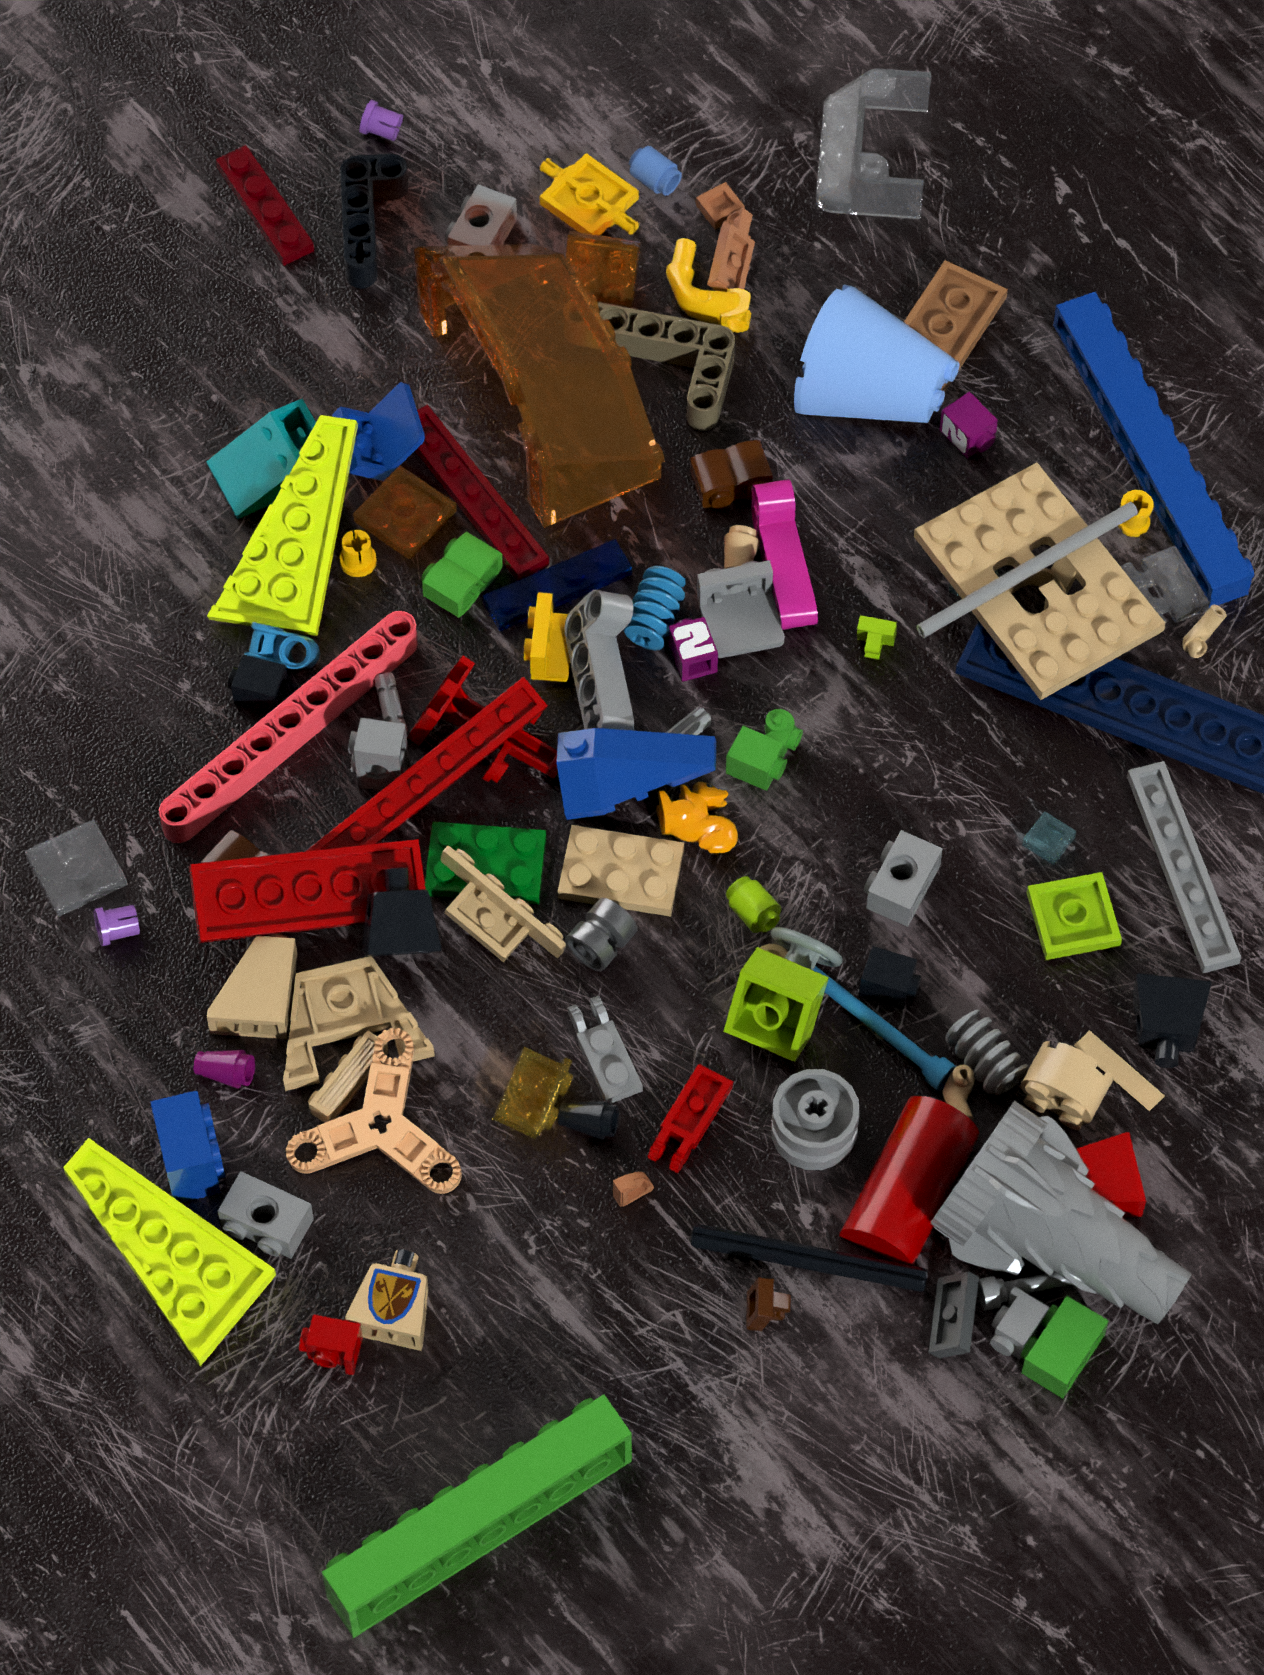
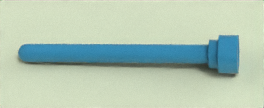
[813,966,957,1091]

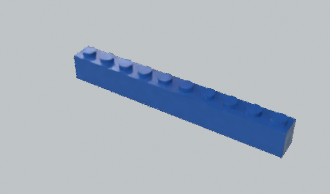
[1053,292,1254,609]

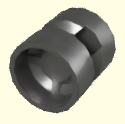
[565,898,638,971]

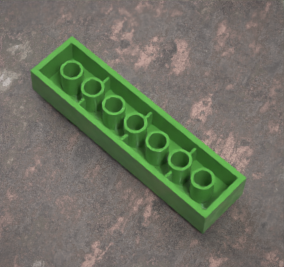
[322,1394,632,1638]

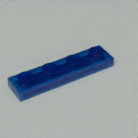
[483,539,632,632]

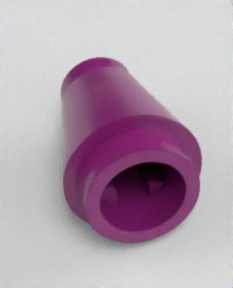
[194,1050,255,1089]

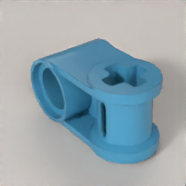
[244,622,320,670]

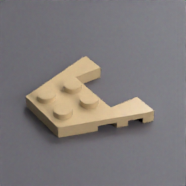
[283,956,435,1091]

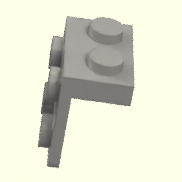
[697,560,785,658]

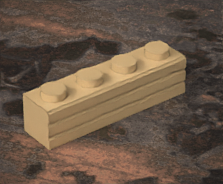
[308,1030,388,1123]

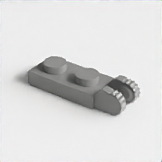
[567,996,643,1104]

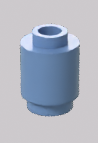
[629,146,682,196]

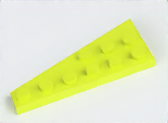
[207,415,358,636]
[63,1138,276,1367]

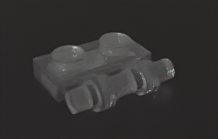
[1121,545,1210,623]

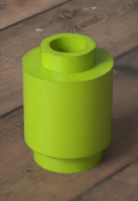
[726,876,781,933]

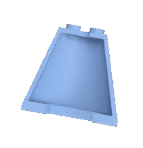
[794,284,959,423]

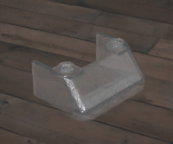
[816,68,931,219]

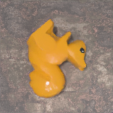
[656,782,738,854]

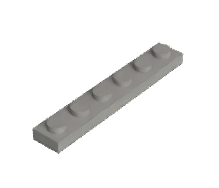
[1127,761,1241,973]

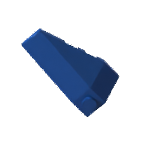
[557,728,717,820]

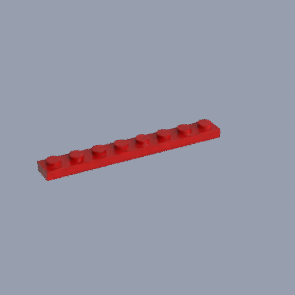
[306,677,548,851]

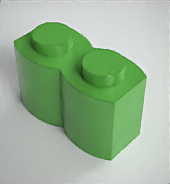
[421,532,503,618]

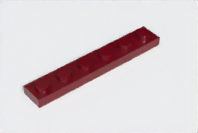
[415,404,549,582]

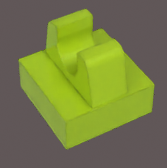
[857,615,897,660]

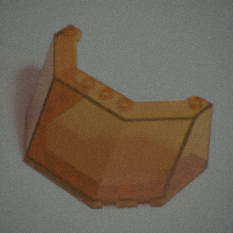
[414,244,665,528]

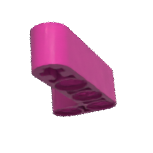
[752,479,818,630]

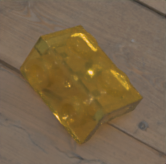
[493,1047,573,1139]

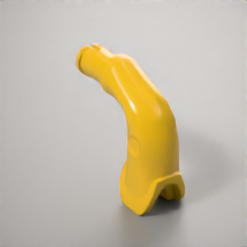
[666,238,751,332]

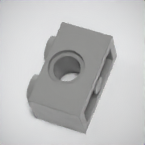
[445,184,517,272]
[348,718,409,790]
[863,830,943,927]
[218,1171,314,1259]

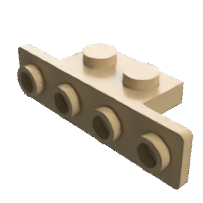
[440,846,566,963]

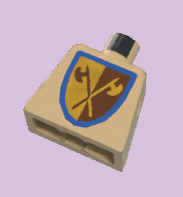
[345,1249,428,1351]

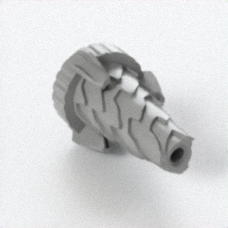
[930,1101,1192,1324]

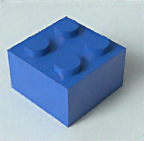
[150,1090,225,1203]

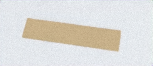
[1074,1030,1165,1111]

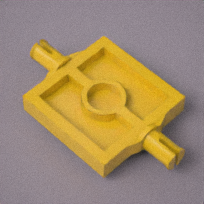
[540,153,639,242]

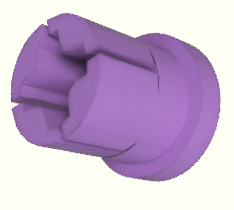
[359,100,403,141]
[94,905,140,946]

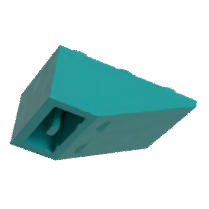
[206,398,316,519]

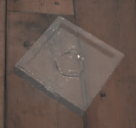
[25,819,128,917]

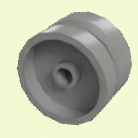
[771,1069,859,1170]

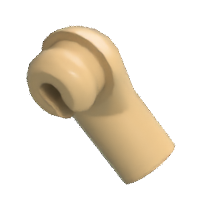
[1182,604,1227,658]
[943,1065,975,1120]

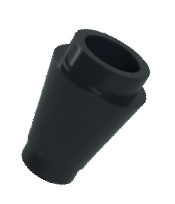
[558,1101,619,1140]

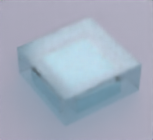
[1022,811,1076,865]

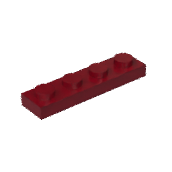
[215,145,314,266]

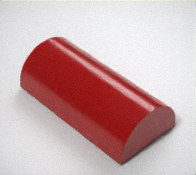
[839,1096,979,1266]

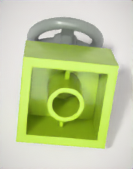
[723,927,843,1062]

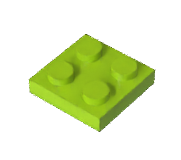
[1027,872,1122,960]

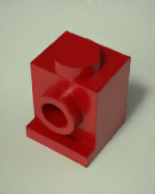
[299,1314,363,1376]

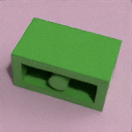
[1020,1296,1109,1399]

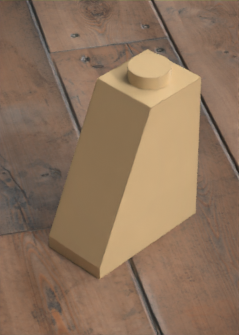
[207,934,298,1039]

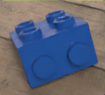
[332,382,425,481]

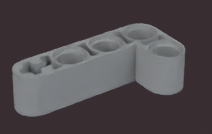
[564,590,634,731]

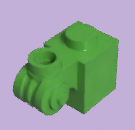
[726,709,803,791]

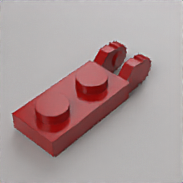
[648,1064,733,1173]

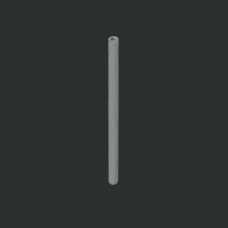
[916,502,1138,638]

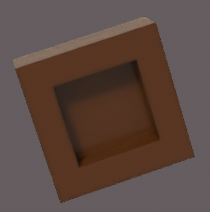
[746,1277,791,1331]

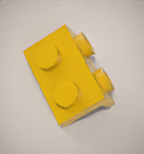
[524,592,570,682]

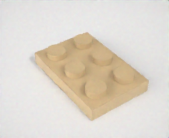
[558,825,684,917]

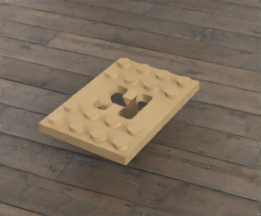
[914,462,1166,700]

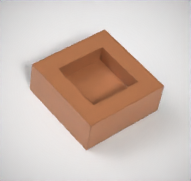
[696,182,745,230]

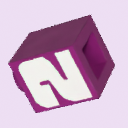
[940,391,998,459]
[669,617,718,682]

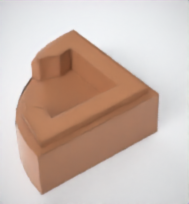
[613,1172,654,1207]

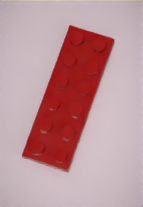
[189,839,426,943]

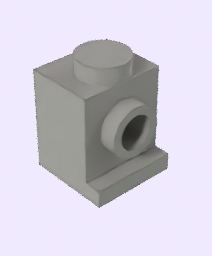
[990,1286,1049,1360]

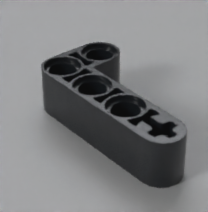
[340,154,409,289]

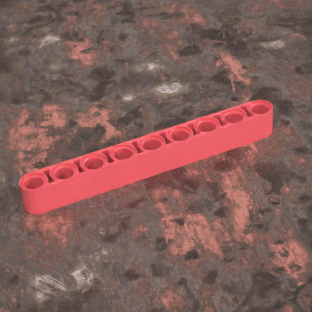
[159,611,418,843]

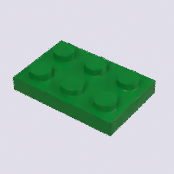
[425,822,546,905]

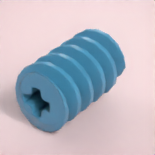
[623,566,686,651]

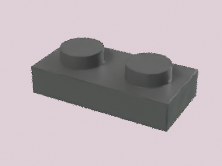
[929,1271,979,1359]

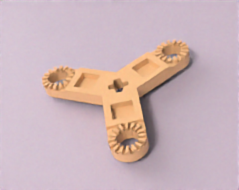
[286,1028,462,1194]

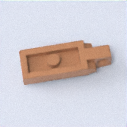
[707,208,755,292]

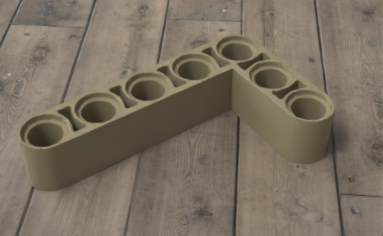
[563,299,735,431]

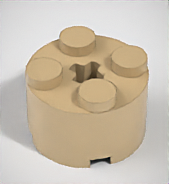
[1021,1041,1113,1130]

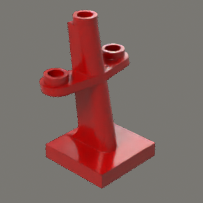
[407,655,558,783]

